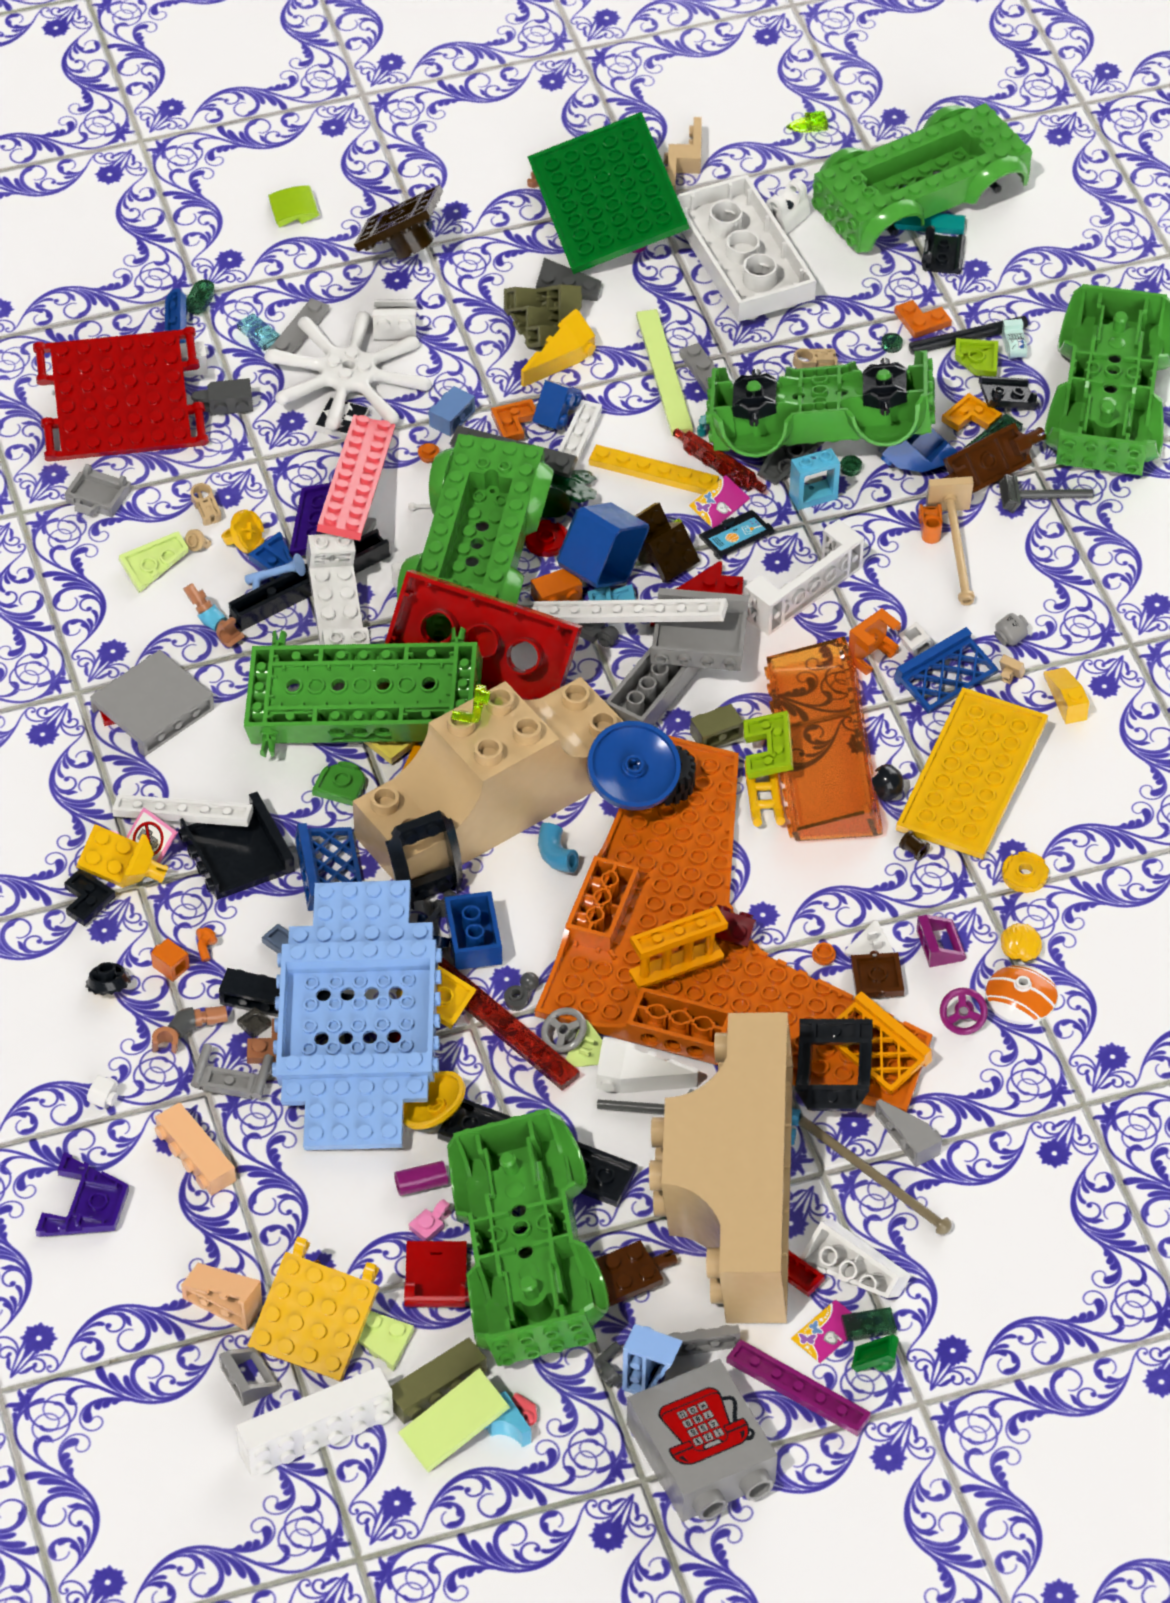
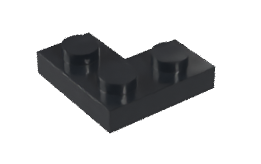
[64,869,116,926]

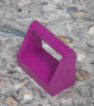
[916,915,966,967]

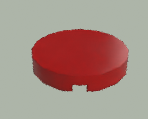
[525,520,567,557]

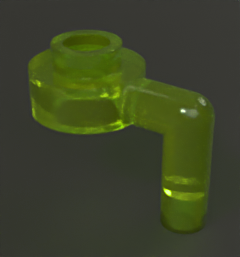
[452,684,490,723]

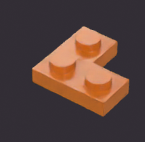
[894,300,952,339]
[491,399,536,440]

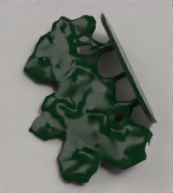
[541,470,597,518]

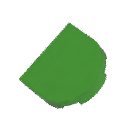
[312,761,365,806]

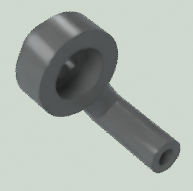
[595,1341,622,1387]

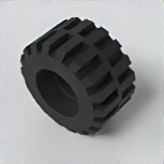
[659,746,696,806]

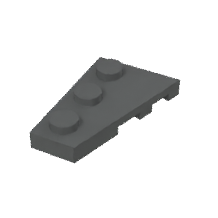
[536,258,601,301]

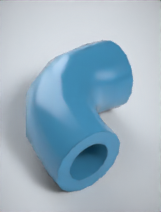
[538,823,579,873]

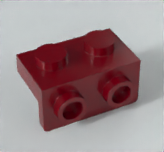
[709,905,757,948]

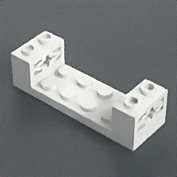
[744,519,864,636]
[306,534,370,645]

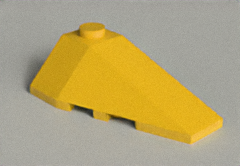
[521,308,596,387]

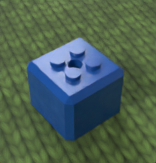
[557,502,650,588]

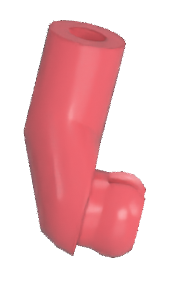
[511,1393,537,1426]

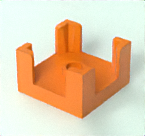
[847,608,901,675]

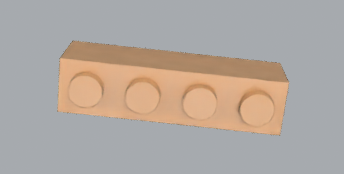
[154,1102,236,1196]

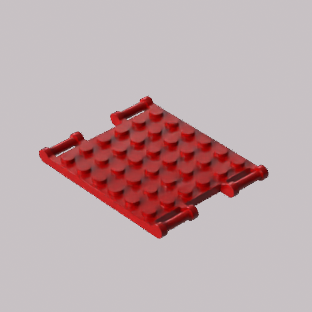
[33,327,209,462]

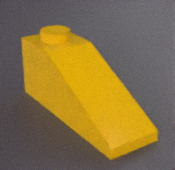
[1043,667,1089,724]

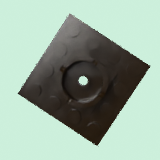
[354,184,444,259]

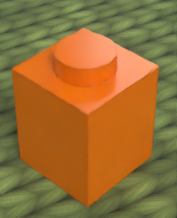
[151,938,190,982]

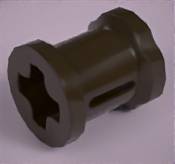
[899,830,930,861]

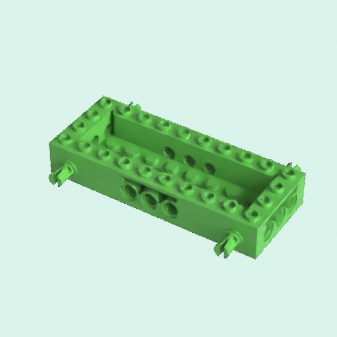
[244,627,483,757]

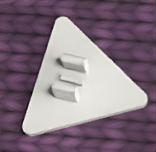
[845,921,895,957]

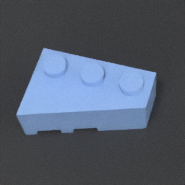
[622,1324,683,1394]

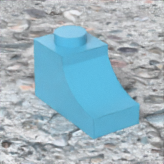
[483,1391,531,1447]

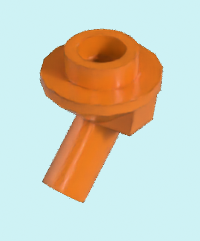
[196,927,218,962]

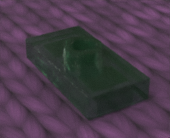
[841,1307,897,1341]

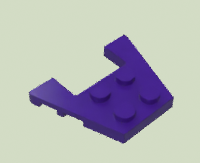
[35,1152,129,1237]

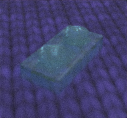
[237,313,280,351]

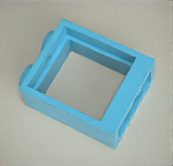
[789,448,840,510]

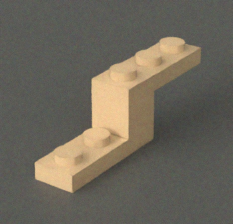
[664,117,702,191]

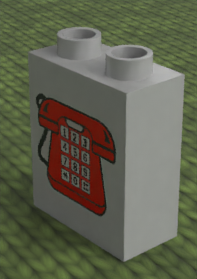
[627,1359,777,1522]

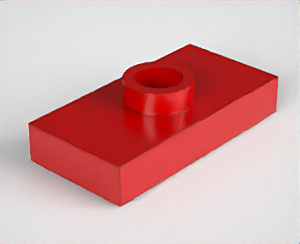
[788,1250,825,1297]

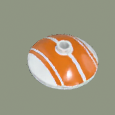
[985,965,1058,1025]

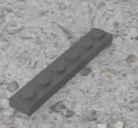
[450,425,578,478]

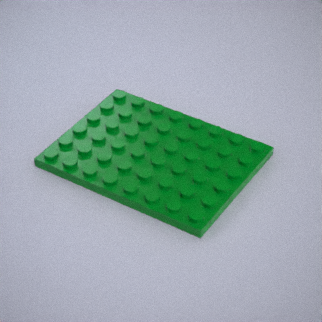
[527,112,690,274]

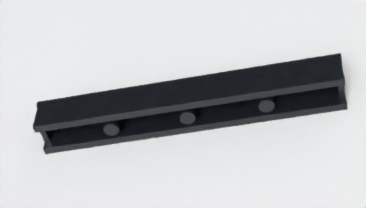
[229,528,390,631]

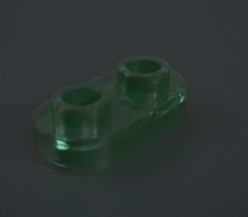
[186,280,215,314]

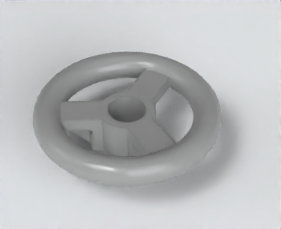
[541,1007,587,1053]

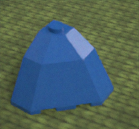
[879,428,957,472]

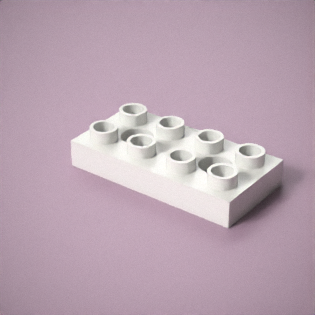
[677,175,816,322]

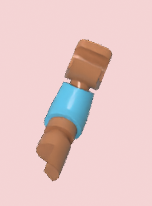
[183,583,246,647]

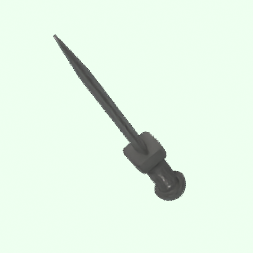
[425,890,456,922]

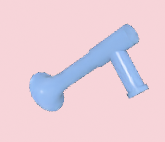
[245,553,306,590]

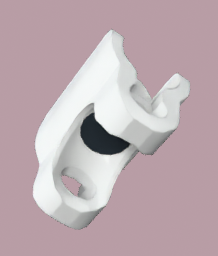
[766,178,810,234]

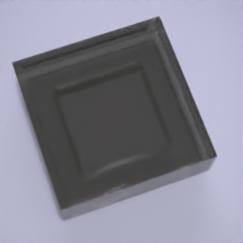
[237,1007,271,1038]

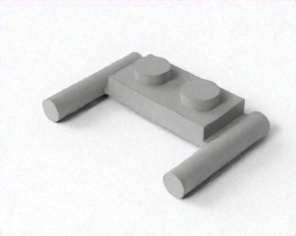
[191,1044,274,1099]

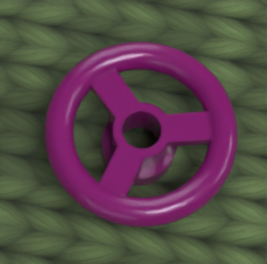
[939,987,988,1035]

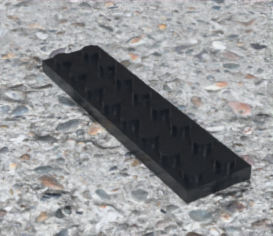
[437,1099,638,1207]

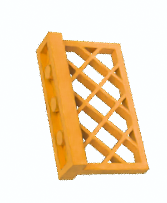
[833,991,932,1094]

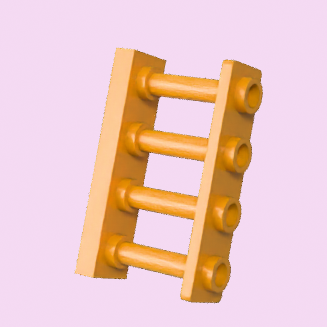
[629,906,728,989]

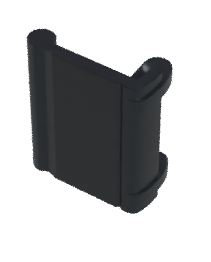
[922,225,966,274]
[978,376,1039,410]

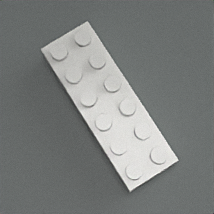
[236,1367,394,1477]

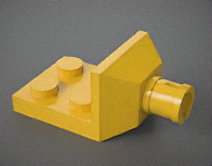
[76,824,169,888]
[396,965,477,1029]

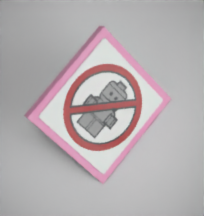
[126,808,178,863]

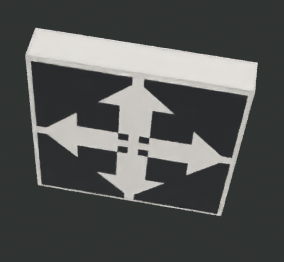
[314,397,370,439]

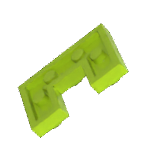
[743,711,793,779]

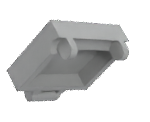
[65,464,131,518]

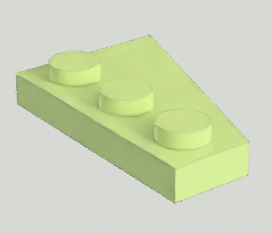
[119,531,188,593]
[357,1311,414,1371]

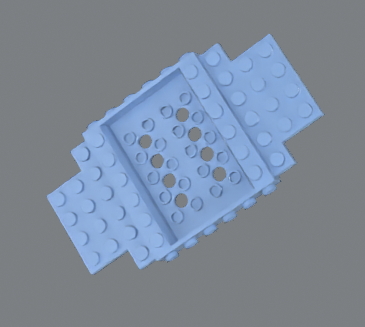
[272,880,442,1150]

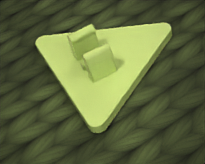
[563,1019,602,1068]

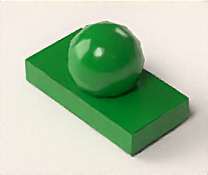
[851,1334,899,1372]

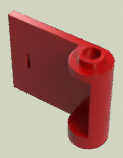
[404,1241,469,1308]

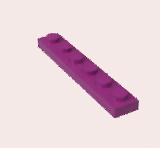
[726,1339,871,1436]

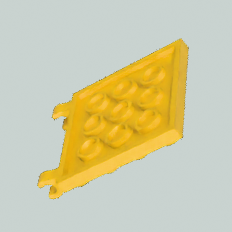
[247,1237,380,1382]

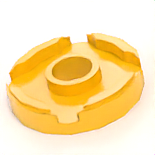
[1001,851,1049,893]

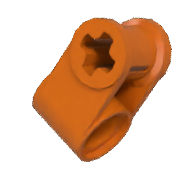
[918,504,942,544]

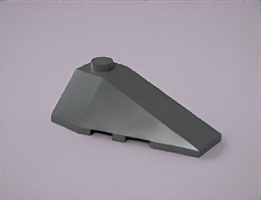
[757,442,824,485]

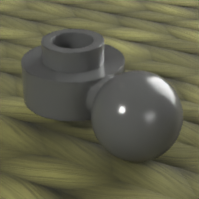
[504,972,539,1011]

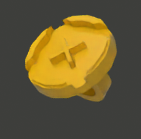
[221,509,264,554]

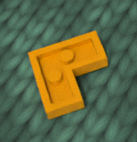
[941,393,1002,432]

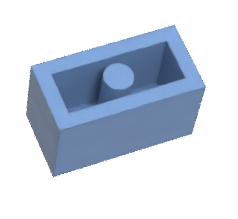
[428,386,475,437]

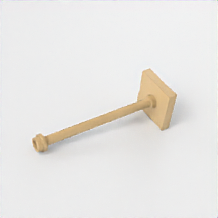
[925,477,975,605]

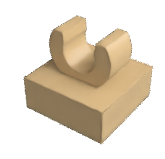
[999,654,1025,684]

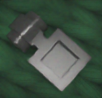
[578,623,619,647]

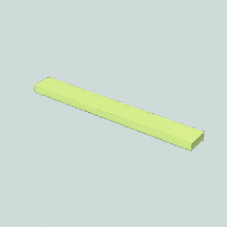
[636,309,693,436]

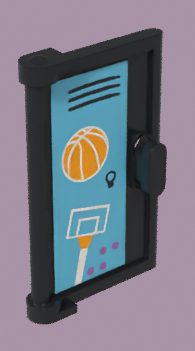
[699,510,775,559]

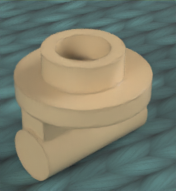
[185,529,212,551]

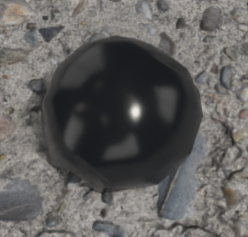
[872,764,904,802]

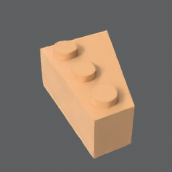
[181,1263,263,1331]

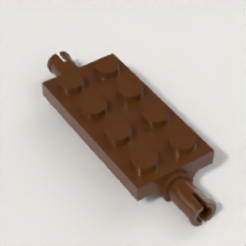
[943,423,1046,494]
[596,1240,678,1307]

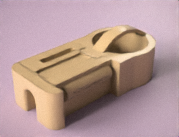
[793,348,838,369]
[190,483,221,526]

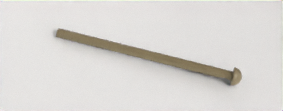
[799,1117,952,1235]

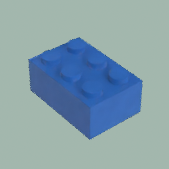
[444,891,502,970]

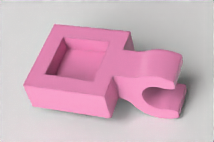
[409,1199,451,1241]

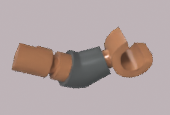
[152,1006,228,1054]

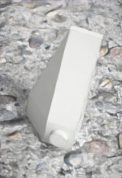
[596,1037,698,1093]

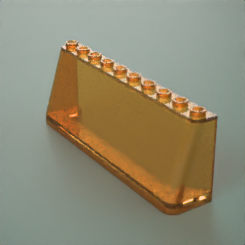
[764,636,883,842]

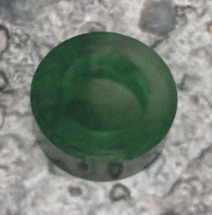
[881,333,903,353]
[840,455,862,476]

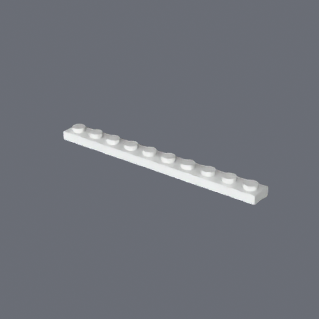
[517,598,728,623]

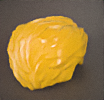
[1001,923,1042,962]

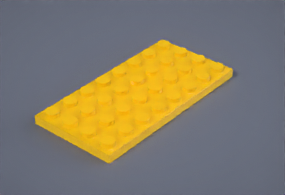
[896,687,1048,859]

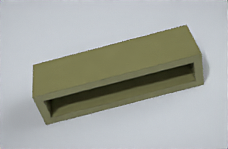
[390,1337,487,1424]

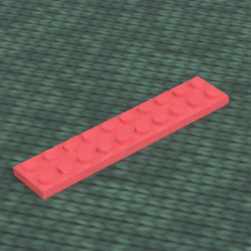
[317,415,396,541]

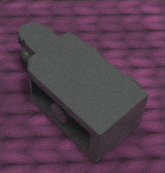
[191,378,253,416]

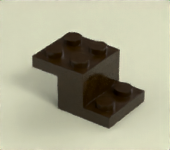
[635,503,700,582]

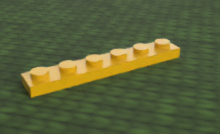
[589,444,719,494]

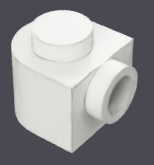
[87,1075,119,1109]

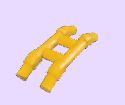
[744,760,785,827]

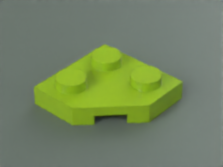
[955,338,998,377]

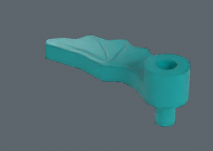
[697,414,709,437]

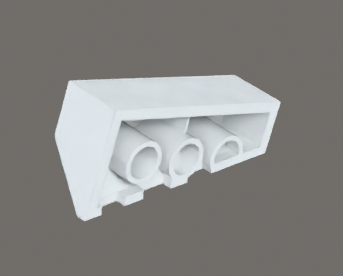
[800,1220,912,1298]

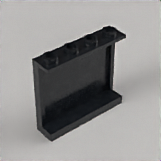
[178,792,295,900]

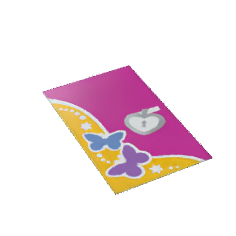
[689,475,750,528]
[790,1299,865,1363]

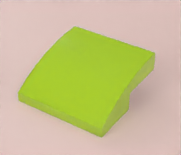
[268,185,319,228]

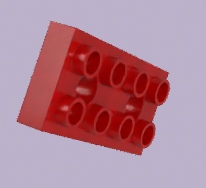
[384,570,583,700]

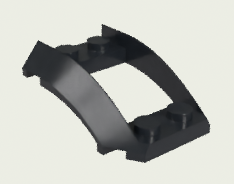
[385,810,463,910]
[795,1019,873,1111]

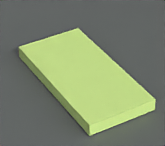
[398,1368,510,1473]

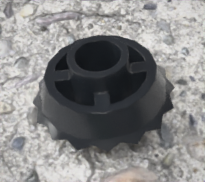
[85,962,131,996]

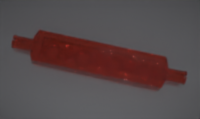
[673,428,767,493]

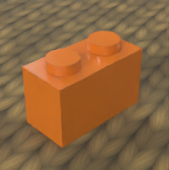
[531,569,582,601]

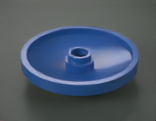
[587,721,681,810]

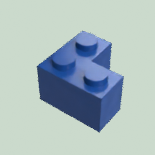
[532,380,582,430]

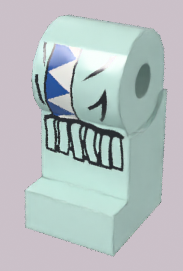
[1002,319,1027,359]

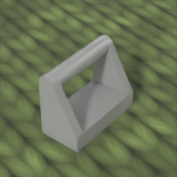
[219,1347,280,1407]

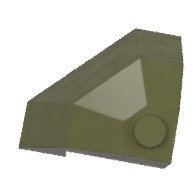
[504,284,582,348]

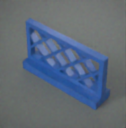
[893,627,999,714]
[295,823,362,911]

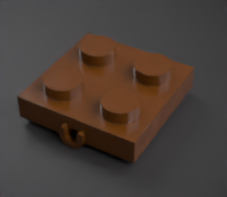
[850,950,904,998]

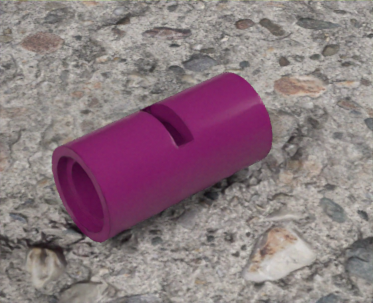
[394,1161,448,1196]

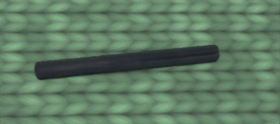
[908,315,1028,355]

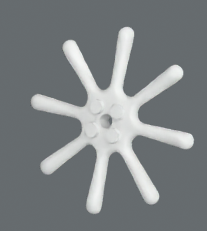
[264,311,432,431]

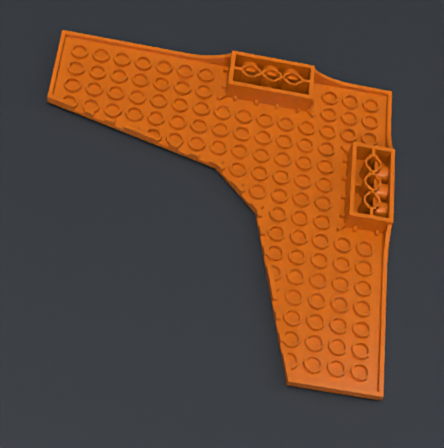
[535,735,933,1112]

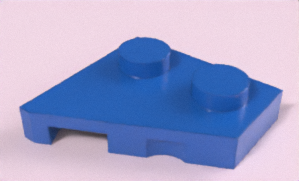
[249,532,293,579]

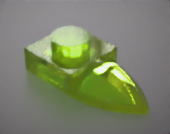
[786,111,828,132]

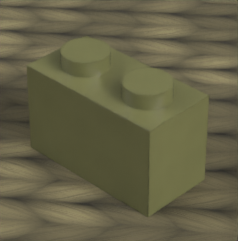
[690,704,744,747]

